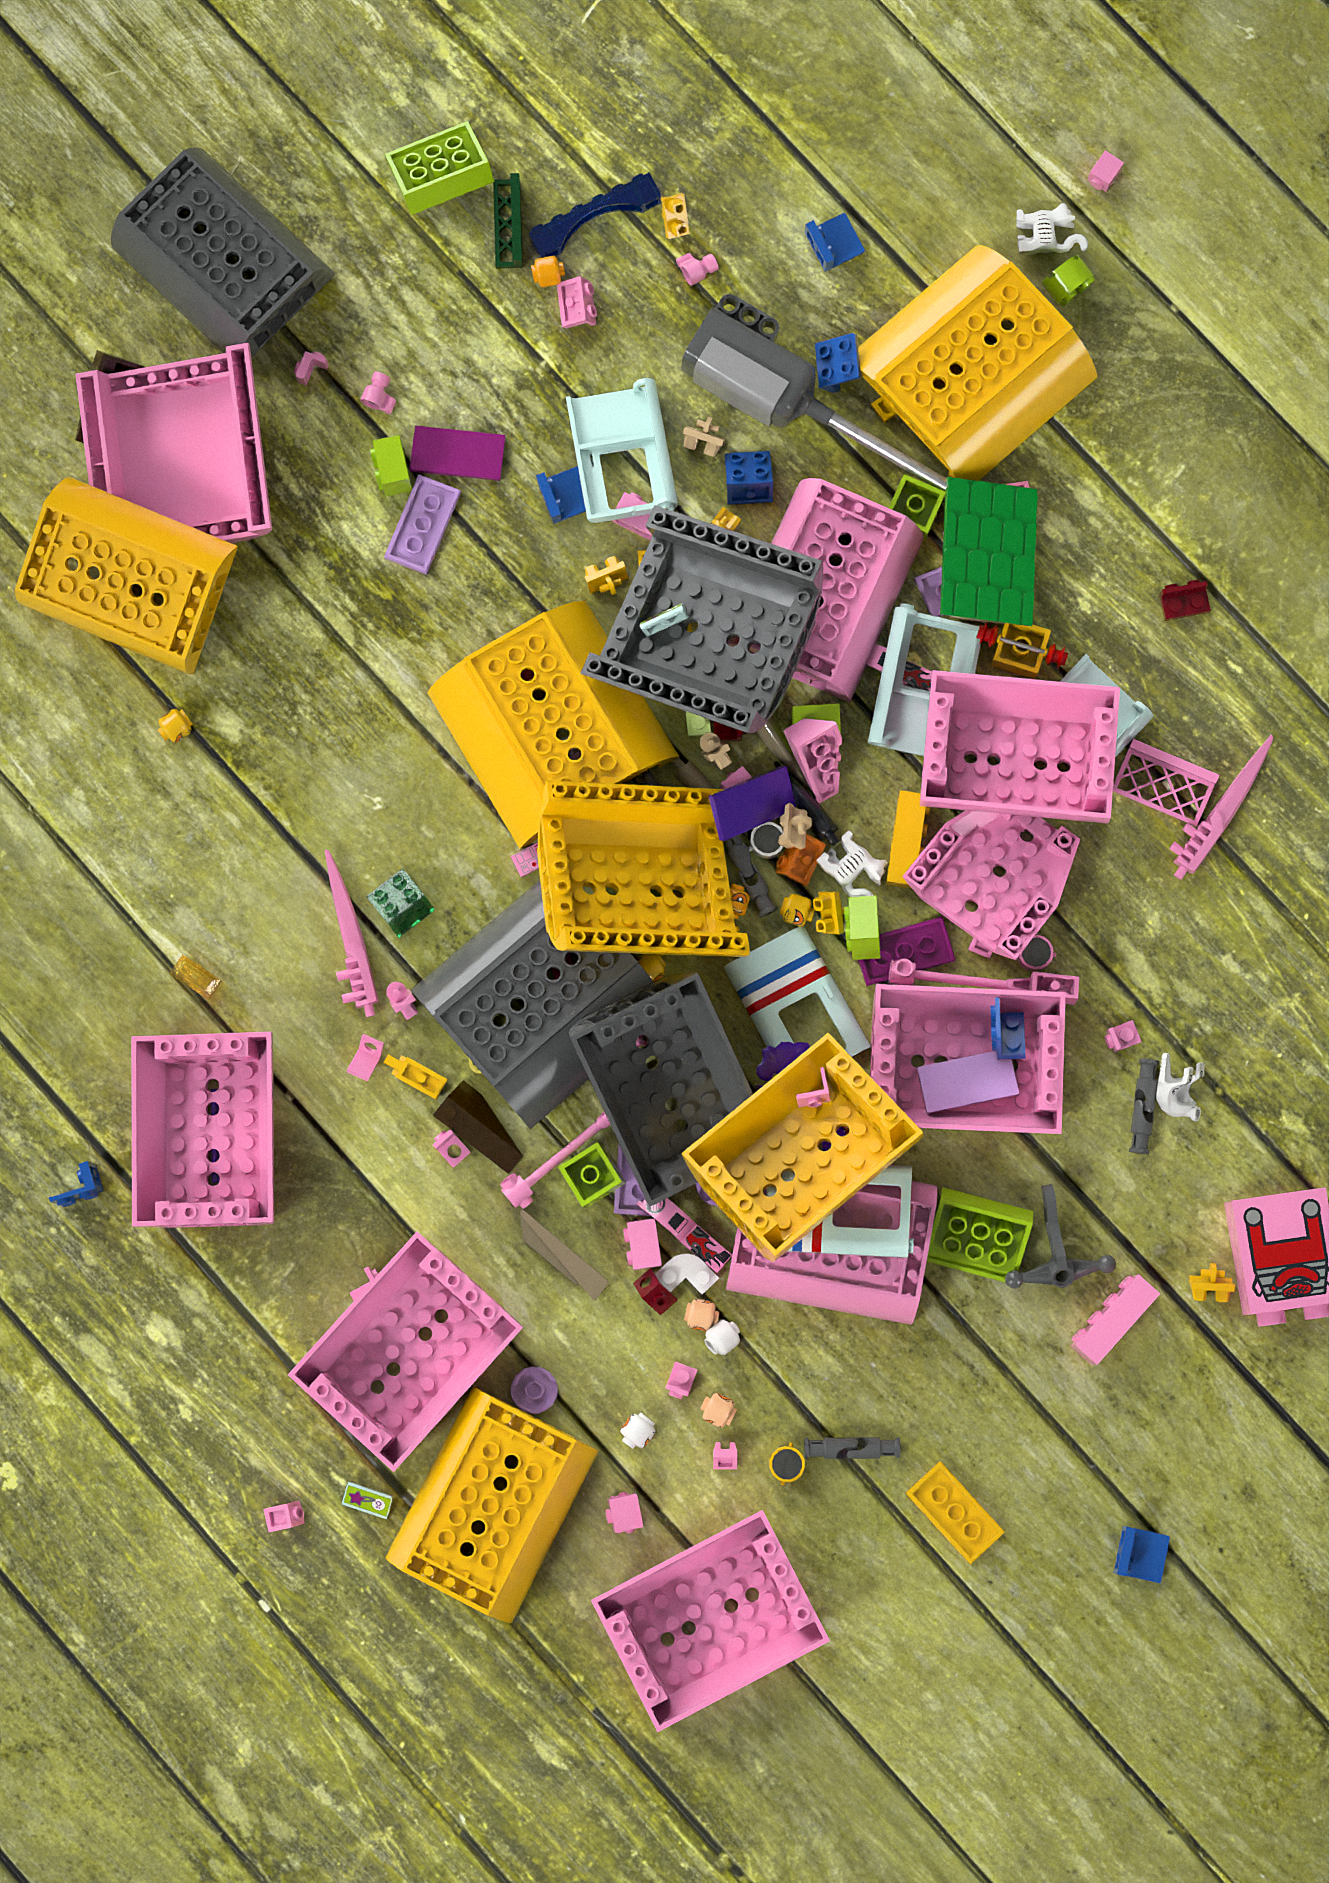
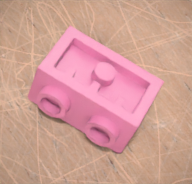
[557,276,597,329]

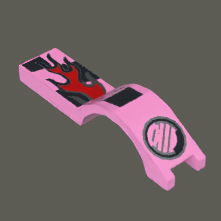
[866,643,932,691]
[636,1198,732,1273]

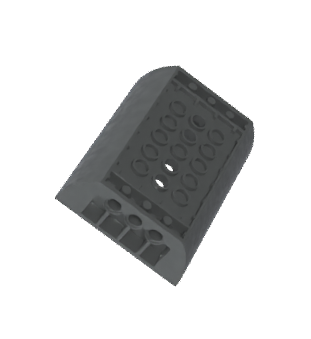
[111,147,335,358]
[568,972,753,1207]

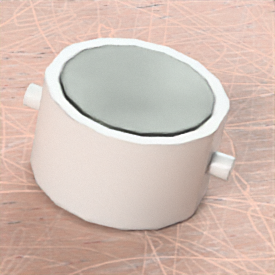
[748,822,784,859]

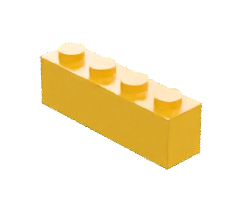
[886,790,930,889]

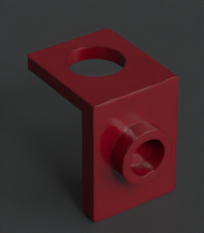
[633,1268,678,1315]

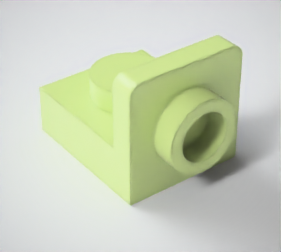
[685,711,711,738]

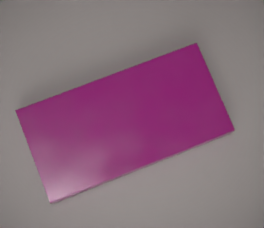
[409,425,506,481]
[858,916,956,987]

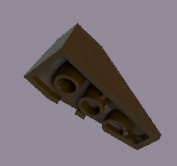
[433,1080,523,1174]

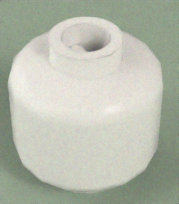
[704,1320,740,1355]

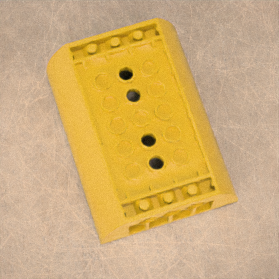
[15,477,238,675]
[682,1033,923,1262]
[385,1385,599,1623]

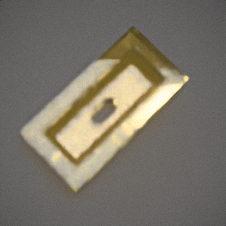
[169,954,222,1000]

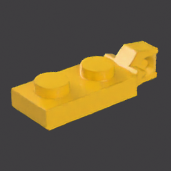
[383,1054,448,1100]

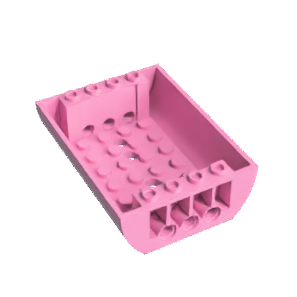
[728,478,924,703]
[920,670,1120,824]
[870,984,1066,1134]
[131,1032,275,1228]
[726,1181,937,1325]
[288,1232,523,1472]
[591,1510,830,1732]

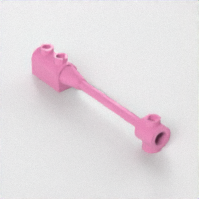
[888,959,1079,1005]
[500,1112,610,1209]

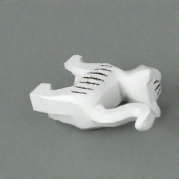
[1016,203,1088,255]
[816,831,889,897]

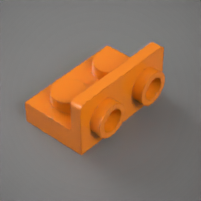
[775,834,826,886]

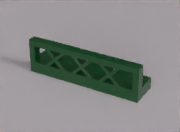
[493,173,523,269]

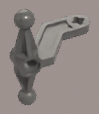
[1005,1184,1116,1289]

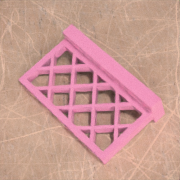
[1113,739,1219,826]

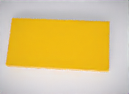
[905,1461,1005,1565]

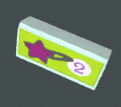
[640,603,689,636]
[342,1481,395,1519]

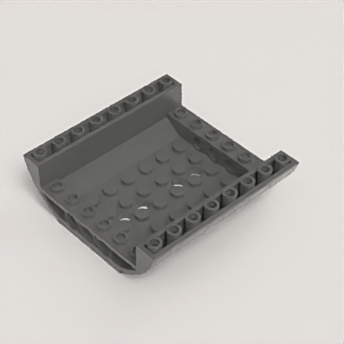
[580,505,823,733]
[410,880,654,1129]

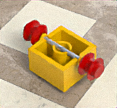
[976,622,1068,679]

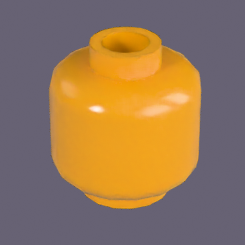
[531,256,565,287]

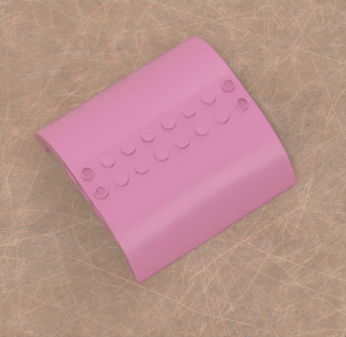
[76,343,272,543]

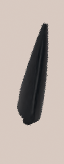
[774,761,840,846]

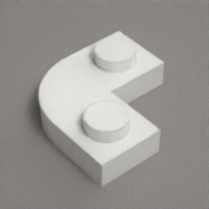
[655,1254,719,1294]

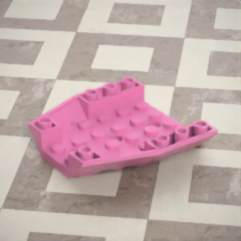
[903,810,1080,960]

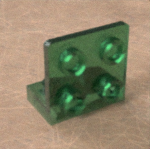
[367,869,435,938]

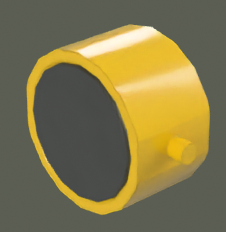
[769,1442,805,1486]

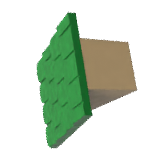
[940,477,1038,626]

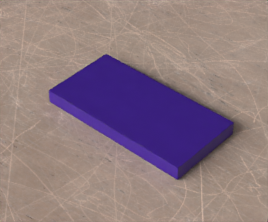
[709,765,796,841]

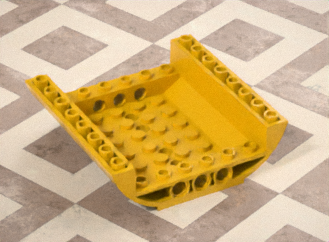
[858,245,1098,481]
[427,601,679,849]
[537,780,750,957]

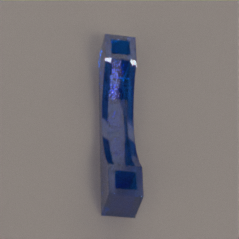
[529,172,662,258]

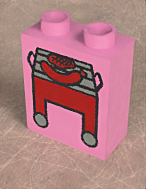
[1224,1187,1329,1327]

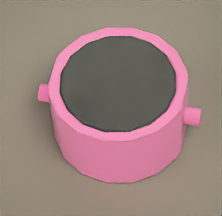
[1017,935,1056,972]

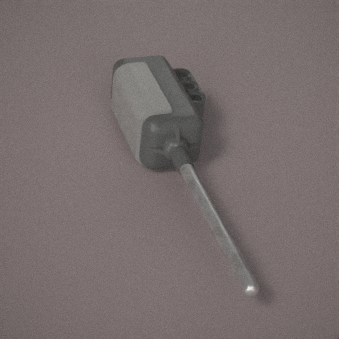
[681,294,946,492]

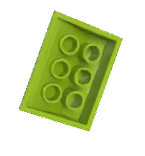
[385,121,495,215]
[927,1187,1034,1282]

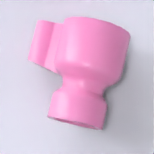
[676,253,719,286]
[360,372,396,414]

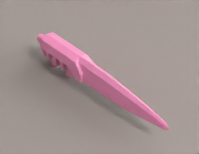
[1169,735,1273,880]
[324,850,379,1017]

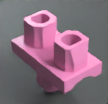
[386,982,419,1020]

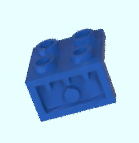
[805,213,865,272]
[815,333,861,393]
[725,451,773,505]
[536,466,586,524]
[990,997,1026,1060]
[49,1161,104,1207]
[1113,1526,1170,1583]

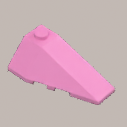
[784,719,842,804]

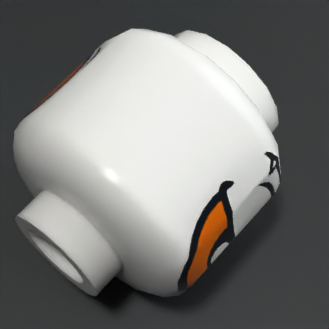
[620,1412,656,1449]

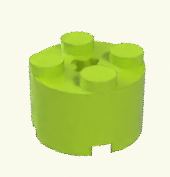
[1041,254,1095,308]

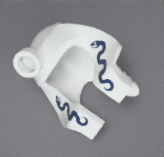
[1156,1053,1205,1121]

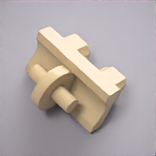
[683,416,726,457]
[699,732,732,770]
[779,803,812,850]

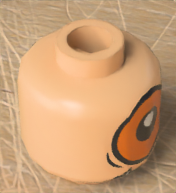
[684,1298,719,1332]
[700,1393,737,1428]

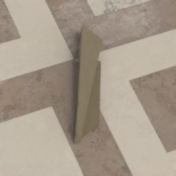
[520,1209,610,1301]

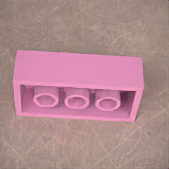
[1070,1274,1160,1365]

